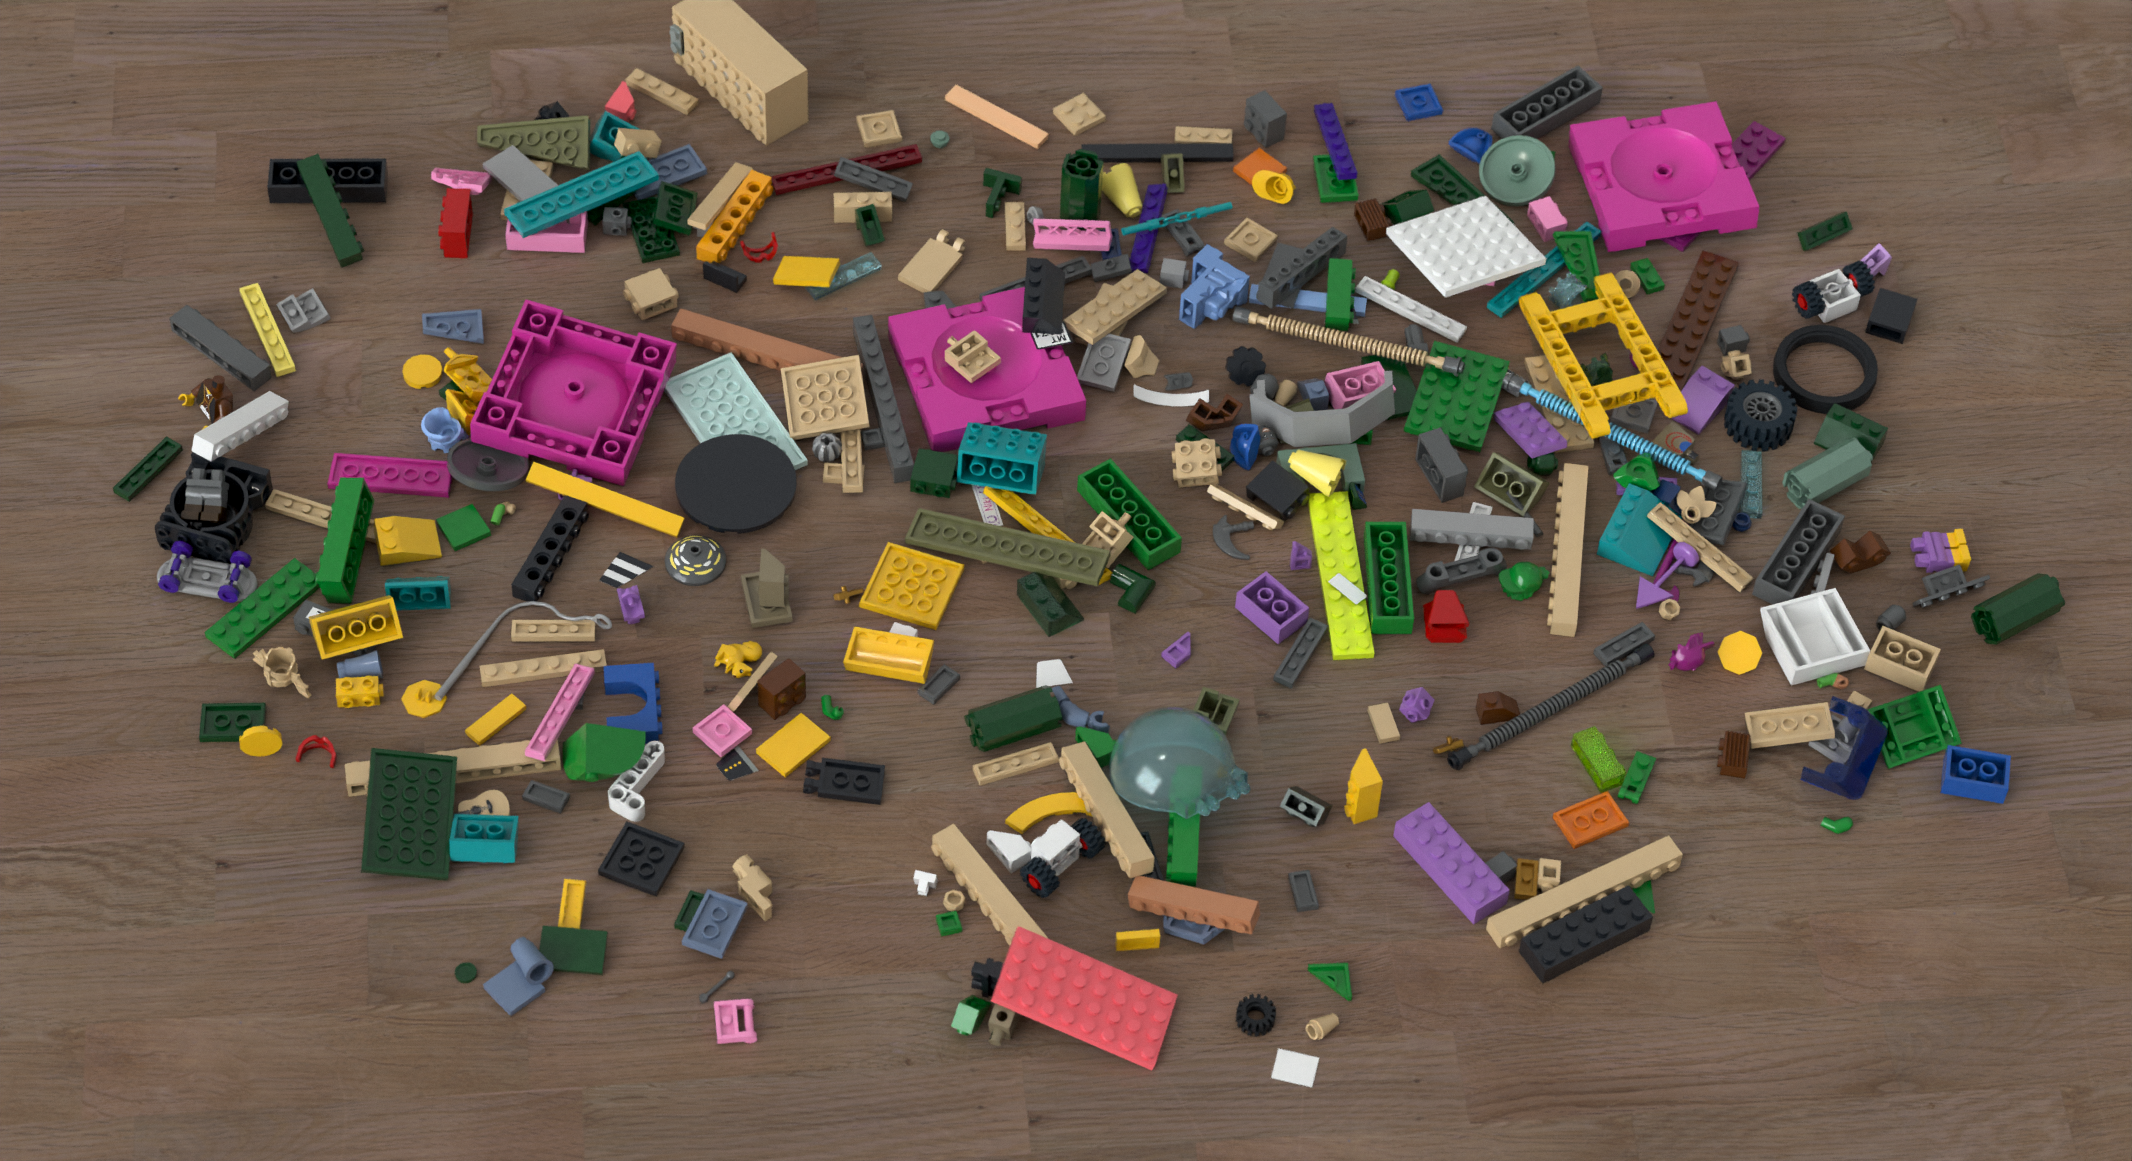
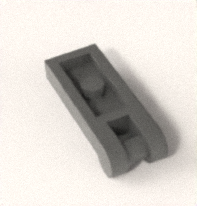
[1161,209,1204,256]
[1598,436,1628,475]

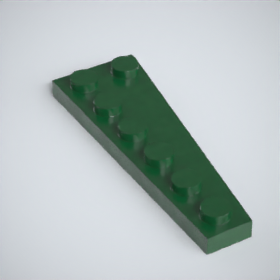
[1410,154,1515,224]

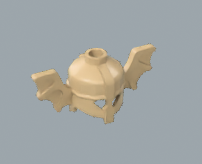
[253,647,312,698]

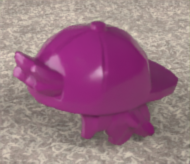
[1668,632,1715,671]

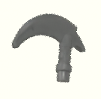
[1213,515,1254,560]
[1672,559,1714,586]

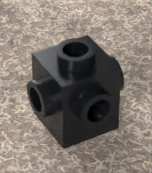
[534,101,569,120]

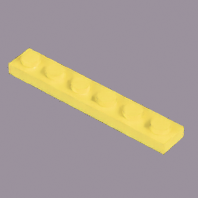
[239,283,296,377]

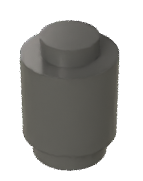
[1876,605,1906,630]

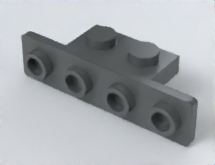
[1912,564,1991,608]

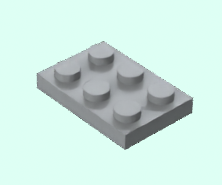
[1077,334,1131,392]

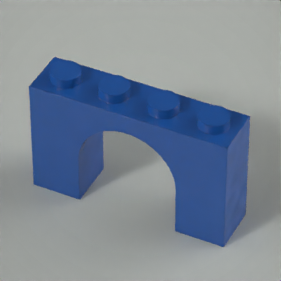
[604,663,663,744]

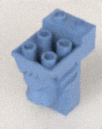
[1179,244,1250,329]

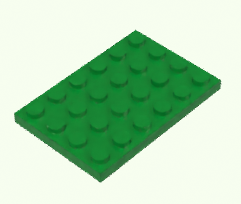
[1404,341,1510,452]

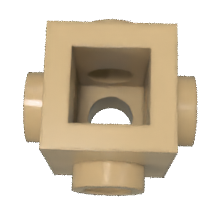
[1721,350,1752,380]

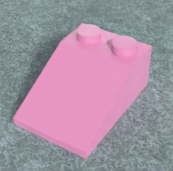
[1324,361,1396,409]

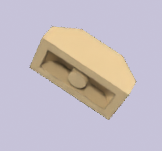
[1124,335,1159,378]

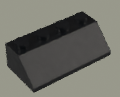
[1022,258,1065,335]

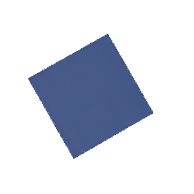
[1395,83,1443,121]

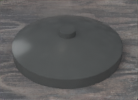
[447,438,529,491]

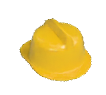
[1252,170,1296,204]

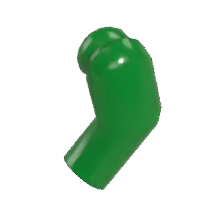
[1820,817,1853,834]

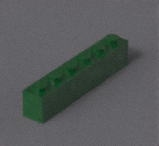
[297,154,364,268]

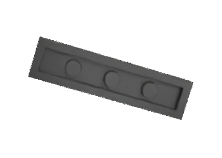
[834,157,913,202]
[1273,618,1328,688]

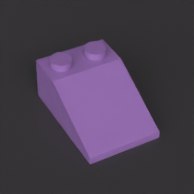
[1671,366,1735,435]

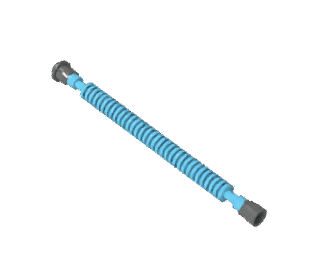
[1502,372,1723,491]

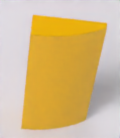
[843,627,934,684]

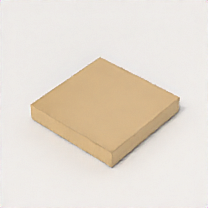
[857,110,902,148]
[1224,218,1278,262]

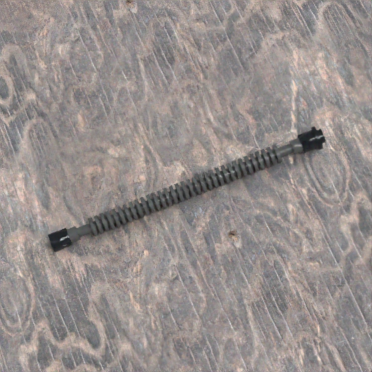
[1447,643,1655,770]

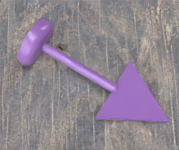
[1636,542,1699,609]

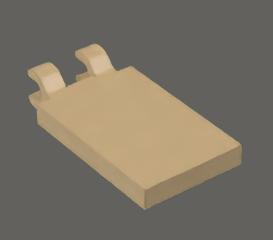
[898,229,965,293]

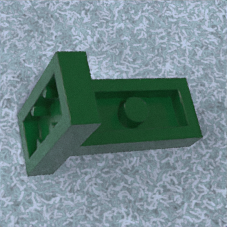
[983,168,1022,218]

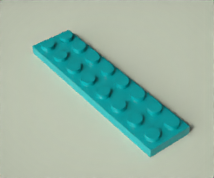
[504,151,659,238]

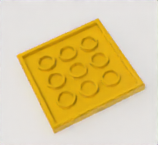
[859,542,964,630]

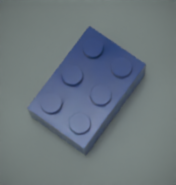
[1940,745,2011,804]

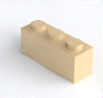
[834,192,892,223]

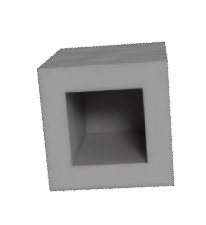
[1160,258,1189,288]

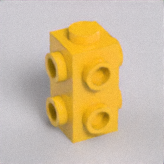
[336,676,384,708]

